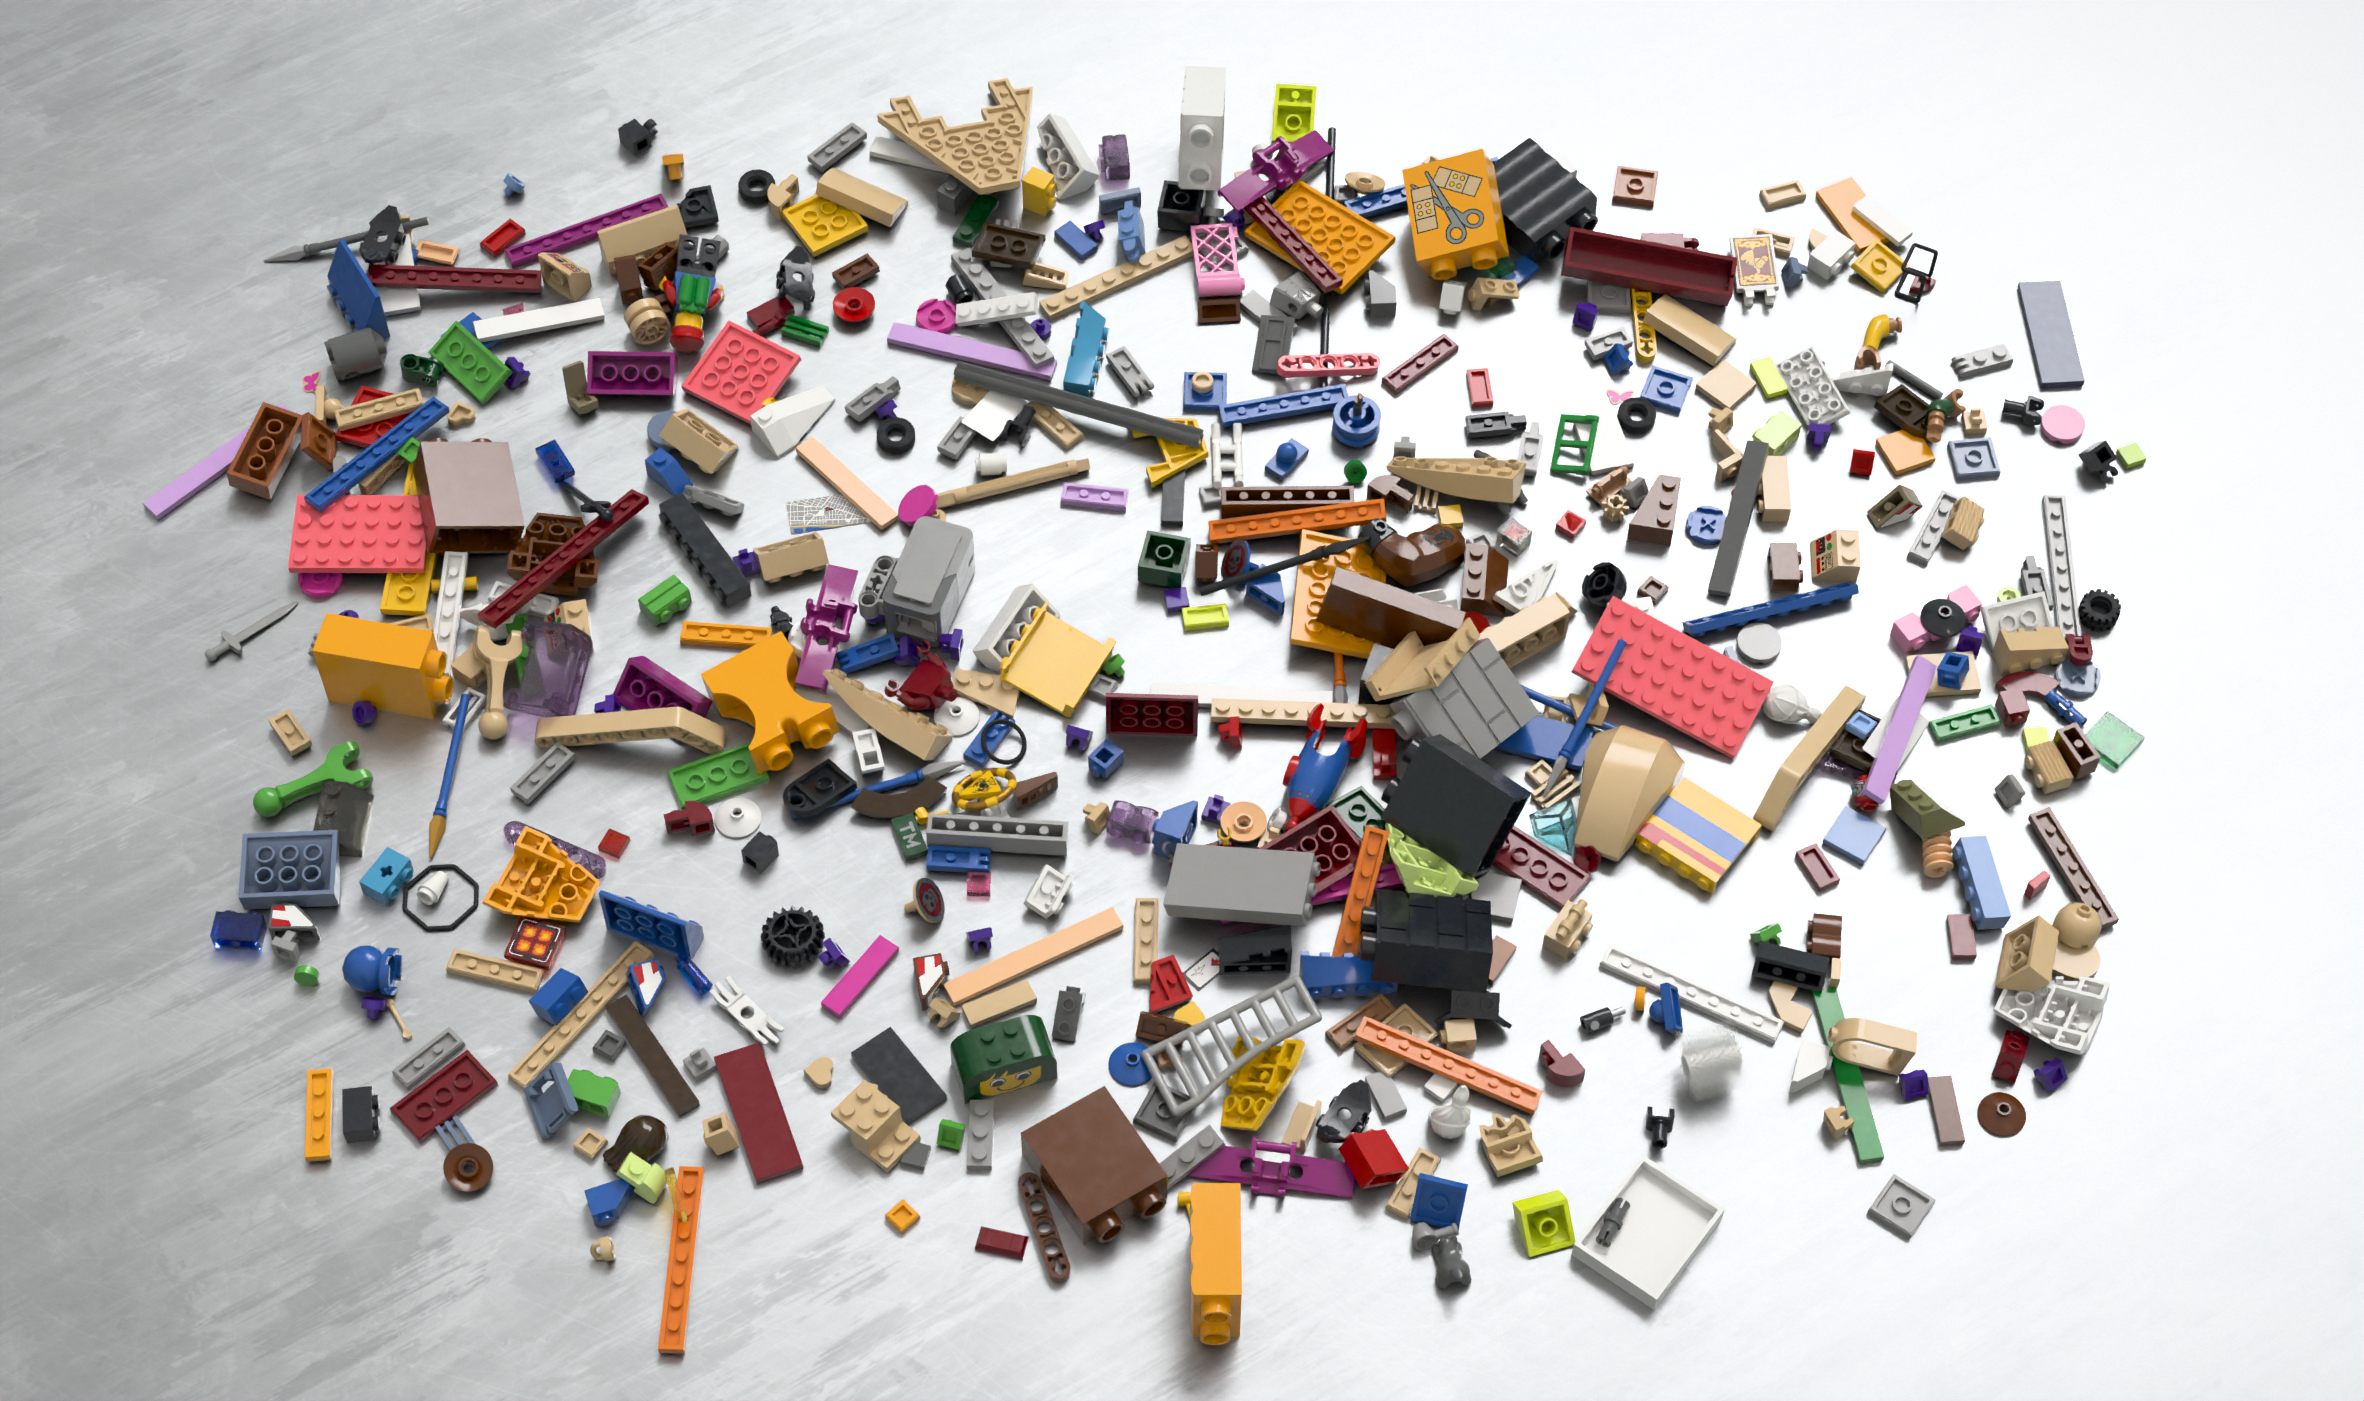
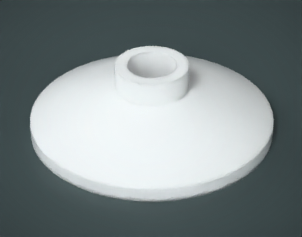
[934,697,980,736]
[715,798,761,839]

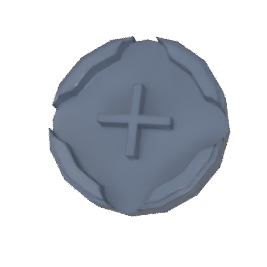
[2054,657,2101,698]

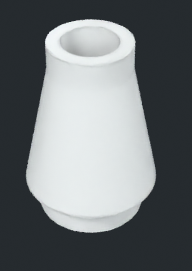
[417,871,449,905]

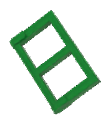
[1550,414,1600,475]

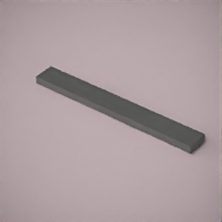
[1708,440,1769,597]

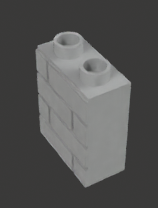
[1389,638,1540,759]

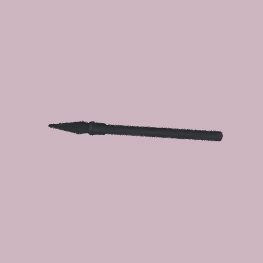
[1199,537,1370,596]

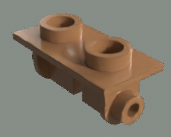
[1586,465,1632,505]

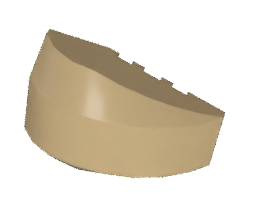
[1573,725,1686,862]

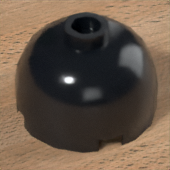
[1582,562,1627,608]

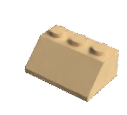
[659,408,739,474]
[752,532,829,583]
[1995,915,2059,992]

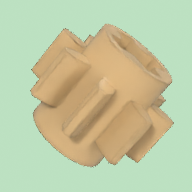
[1601,494,1629,522]

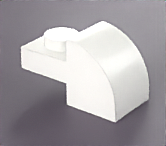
[852,728,885,774]

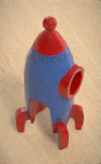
[1283,703,1368,831]

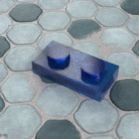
[535,439,575,484]

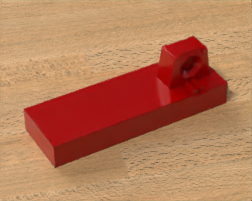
[1372,728,1397,780]

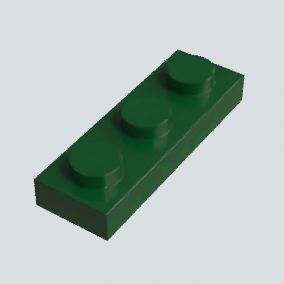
[953,194,999,249]

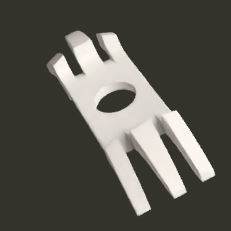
[709,976,785,1045]

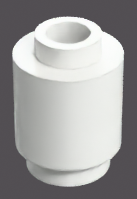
[975,453,1007,476]

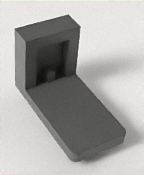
[1052,985,1086,1041]

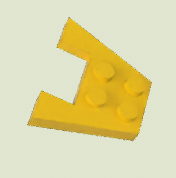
[1130,418,1209,488]

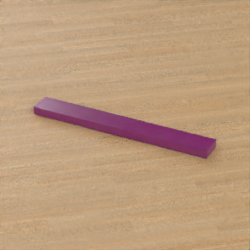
[504,194,668,269]

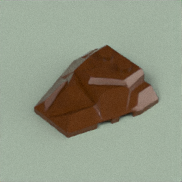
[506,512,599,596]

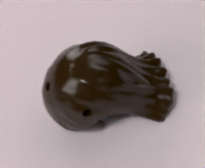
[603,1115,669,1173]

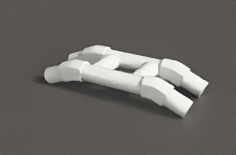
[1211,423,1244,489]

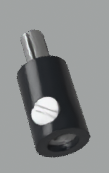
[1580,1006,1626,1033]

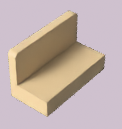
[1568,683,1609,726]
[1282,1100,1322,1154]

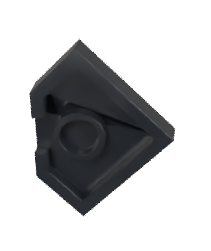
[676,185,719,228]

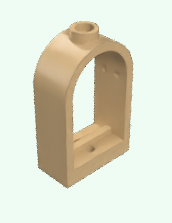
[1827,1018,1917,1076]

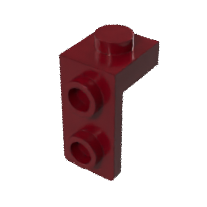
[1992,1030,2029,1083]

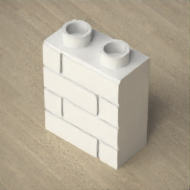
[1178,65,1227,191]

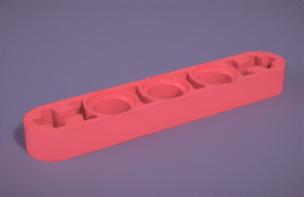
[1276,353,1380,378]

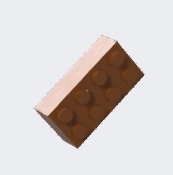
[227,402,302,500]

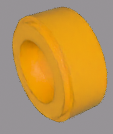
[1635,987,1646,1011]

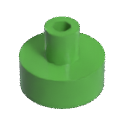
[1102,653,1125,677]

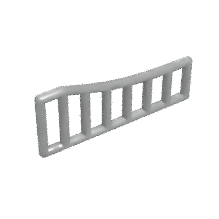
[1141,975,1322,1117]

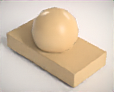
[315,385,343,426]

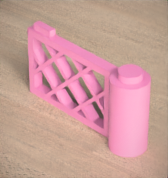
[1190,223,1245,298]

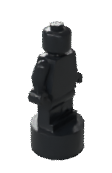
[770,606,793,642]

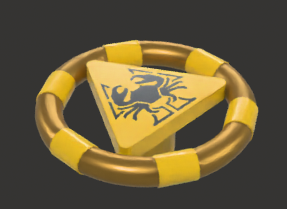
[951,768,1017,811]

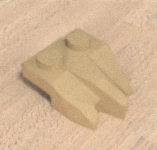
[1479,1114,1543,1177]

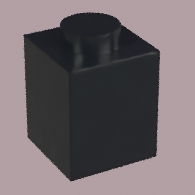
[741,831,779,874]

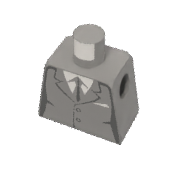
[1270,271,1323,319]

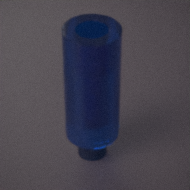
[675,953,713,995]

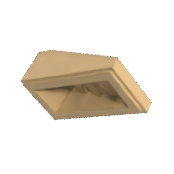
[1022,262,1069,290]

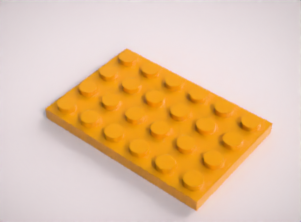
[1244,180,1396,295]
[1289,529,1386,659]

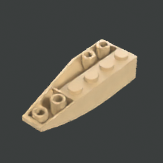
[1386,456,1526,503]
[823,668,953,760]

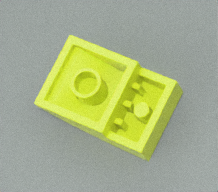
[1272,83,1317,143]

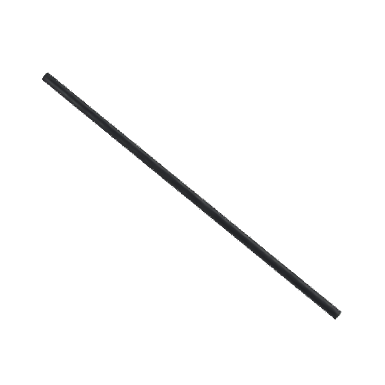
[1319,127,1336,388]

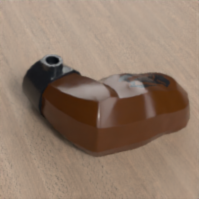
[1358,518,1466,587]

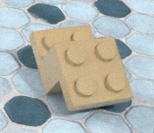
[831,1079,921,1173]

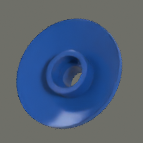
[1108,1042,1157,1086]

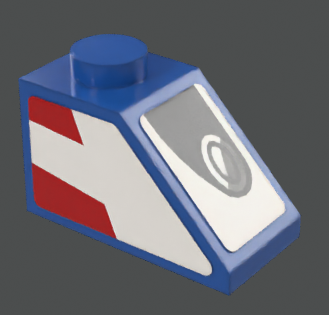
[626,958,665,1017]

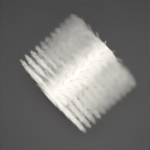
[1675,1020,1749,1102]

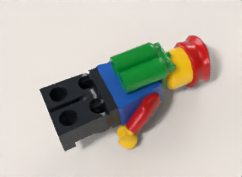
[659,234,725,353]

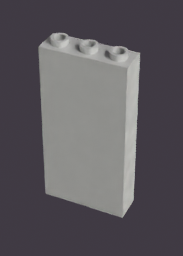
[1163,843,1320,927]

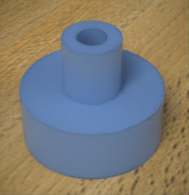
[503,173,525,196]

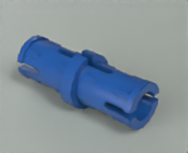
[2044,689,2088,728]

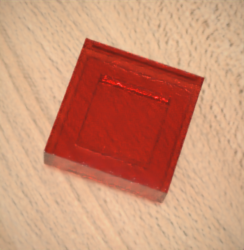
[598,828,631,859]

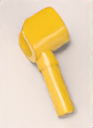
[915,807,948,825]
[1178,1192,1191,1218]

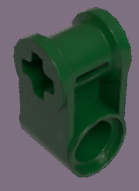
[400,354,444,387]

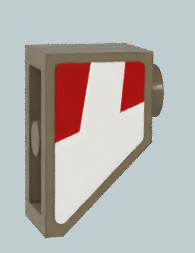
[1867,484,1923,529]

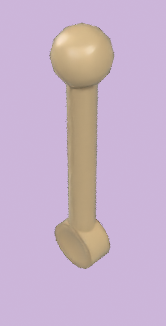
[386,999,412,1040]

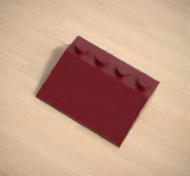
[1106,693,1198,736]
[1259,805,1361,896]

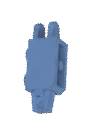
[1118,200,1146,263]

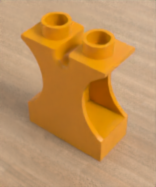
[701,631,840,775]

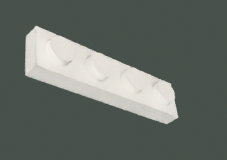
[955,292,1038,327]

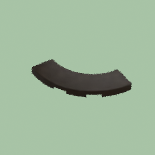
[851,776,947,818]

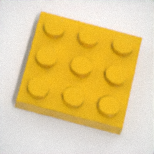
[782,194,868,257]

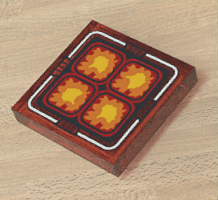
[504,916,566,970]

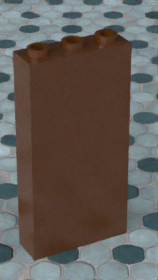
[1316,567,1466,649]

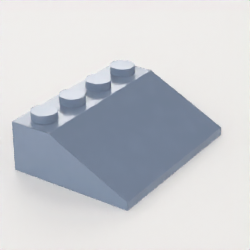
[239,830,340,910]

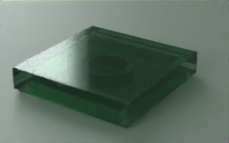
[2085,711,2145,769]

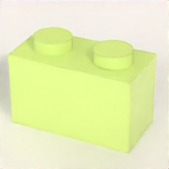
[1752,410,1802,456]

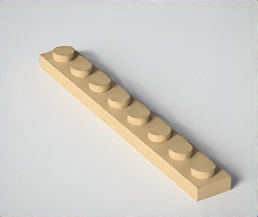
[1039,235,1194,321]
[1211,698,1394,729]

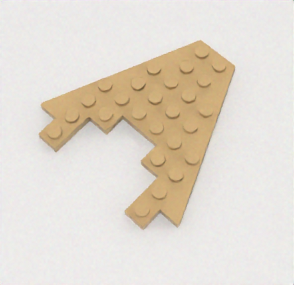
[877,78,1033,195]

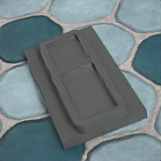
[1252,315,1295,374]

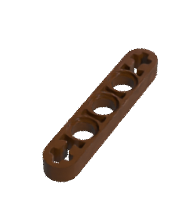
[1018,1172,1071,1283]

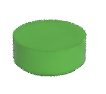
[294,965,319,986]

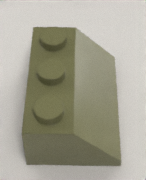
[1890,779,1966,839]

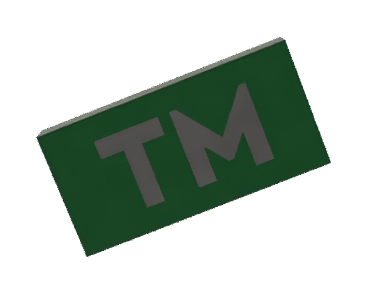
[891,813,928,861]

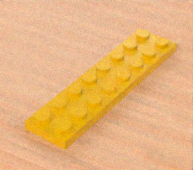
[380,464,438,616]

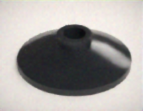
[1920,599,1966,637]

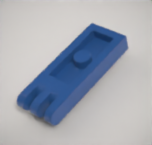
[836,633,900,674]
[963,711,1016,768]
[926,845,992,874]

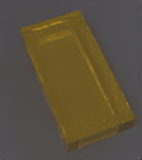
[664,1167,688,1223]

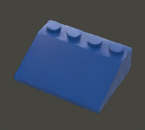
[327,239,390,340]
[599,890,704,961]

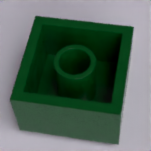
[1138,530,1191,588]

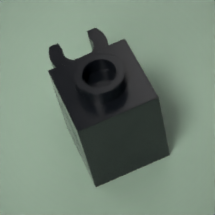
[618,119,658,157]
[2078,440,2119,483]

